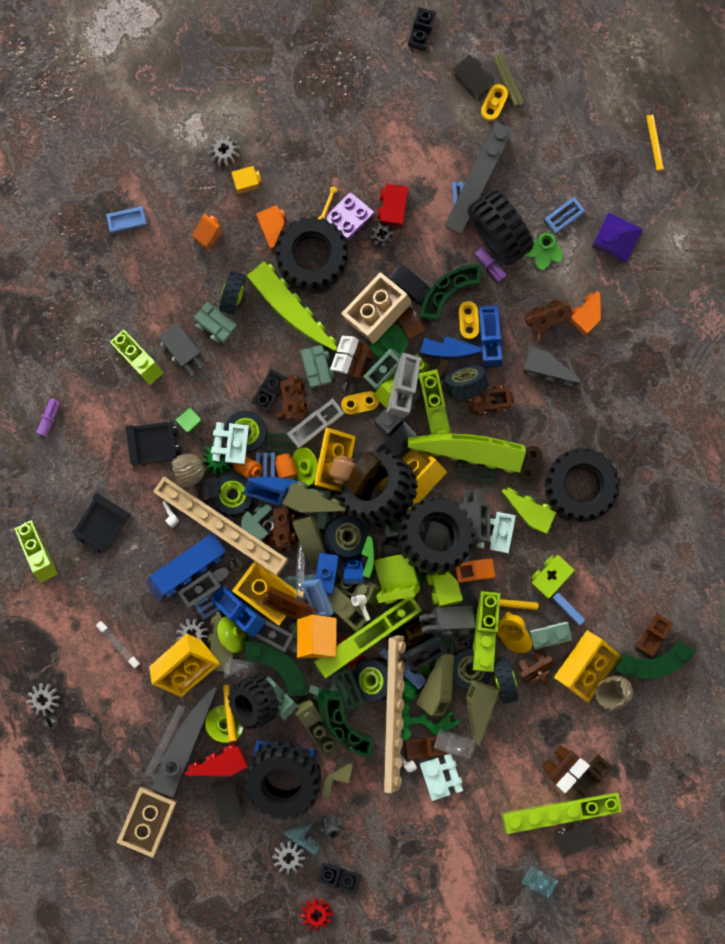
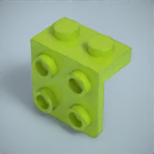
[375,554,421,604]

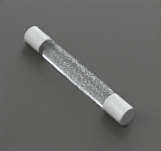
[96,621,140,669]

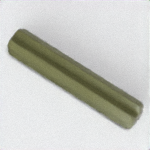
[493,54,523,107]

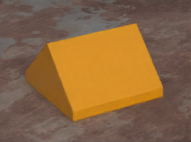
[297,615,337,659]

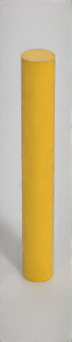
[646,115,664,171]
[499,599,538,610]
[223,685,237,743]

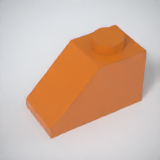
[256,205,287,252]

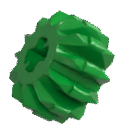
[202,443,233,475]

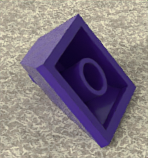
[592,213,642,263]

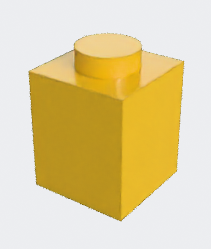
[232,166,262,194]

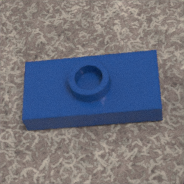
[315,553,339,595]
[343,553,364,584]

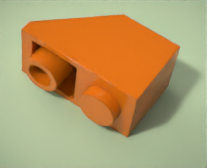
[192,214,222,251]
[569,291,601,336]
[455,558,495,583]

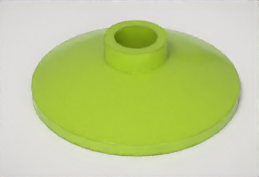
[293,448,318,486]
[217,616,248,653]
[205,705,244,743]

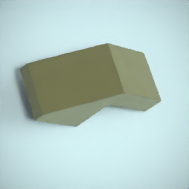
[321,762,353,799]

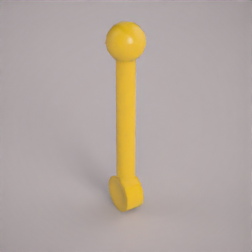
[318,187,337,219]

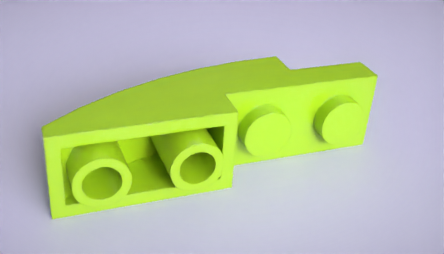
[418,369,451,434]
[473,591,500,672]

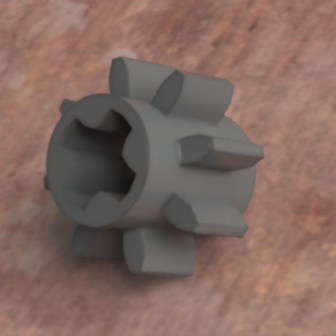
[370,224,394,248]
[318,814,344,839]

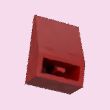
[185,743,249,776]

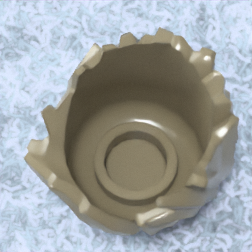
[171,454,205,489]
[595,676,634,711]

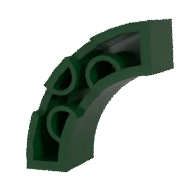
[420,264,482,322]
[613,641,696,679]
[245,642,309,697]
[318,689,374,758]

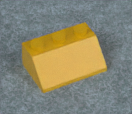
[314,428,356,493]
[376,449,447,512]
[232,561,302,627]
[554,630,621,703]
[149,634,219,697]

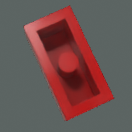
[377,184,408,228]

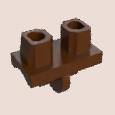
[518,650,554,685]

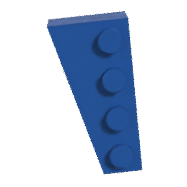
[146,533,226,602]

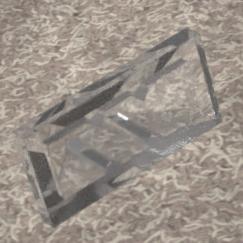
[223,658,260,680]
[434,730,475,759]

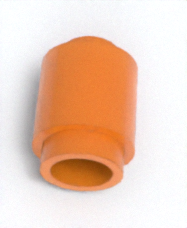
[275,453,298,480]
[233,456,262,479]

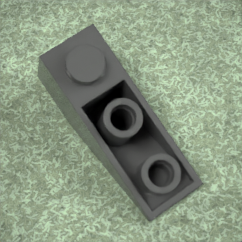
[523,347,581,387]

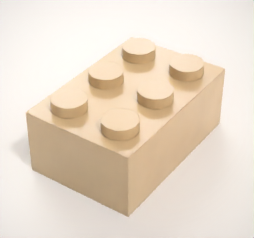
[341,272,412,344]
[117,786,178,858]

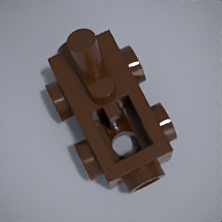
[524,300,571,341]
[275,375,308,422]
[467,385,514,416]
[265,505,299,551]

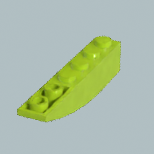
[247,261,338,353]
[407,434,526,473]
[314,598,422,678]
[501,792,622,834]

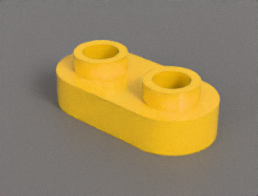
[481,84,508,121]
[458,301,479,340]
[341,391,379,415]

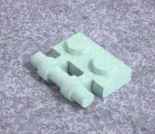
[211,422,249,464]
[476,511,516,553]
[420,753,463,801]

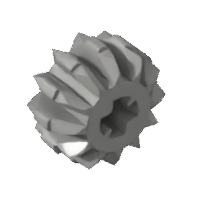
[208,135,240,168]
[176,618,209,645]
[27,683,60,716]
[272,841,306,875]

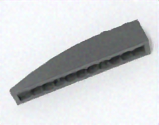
[444,122,513,235]
[150,687,218,798]

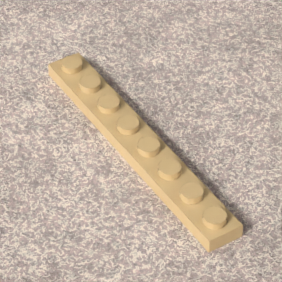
[153,476,288,576]
[384,635,406,793]

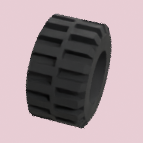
[228,675,279,729]

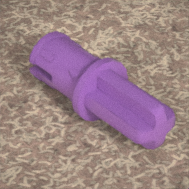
[475,246,506,282]
[36,399,60,437]

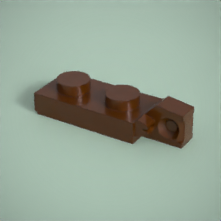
[262,587,317,620]

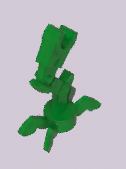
[401,702,460,740]

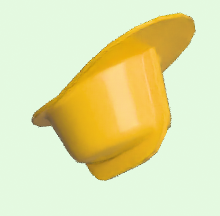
[496,612,533,654]

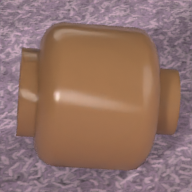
[329,455,356,484]

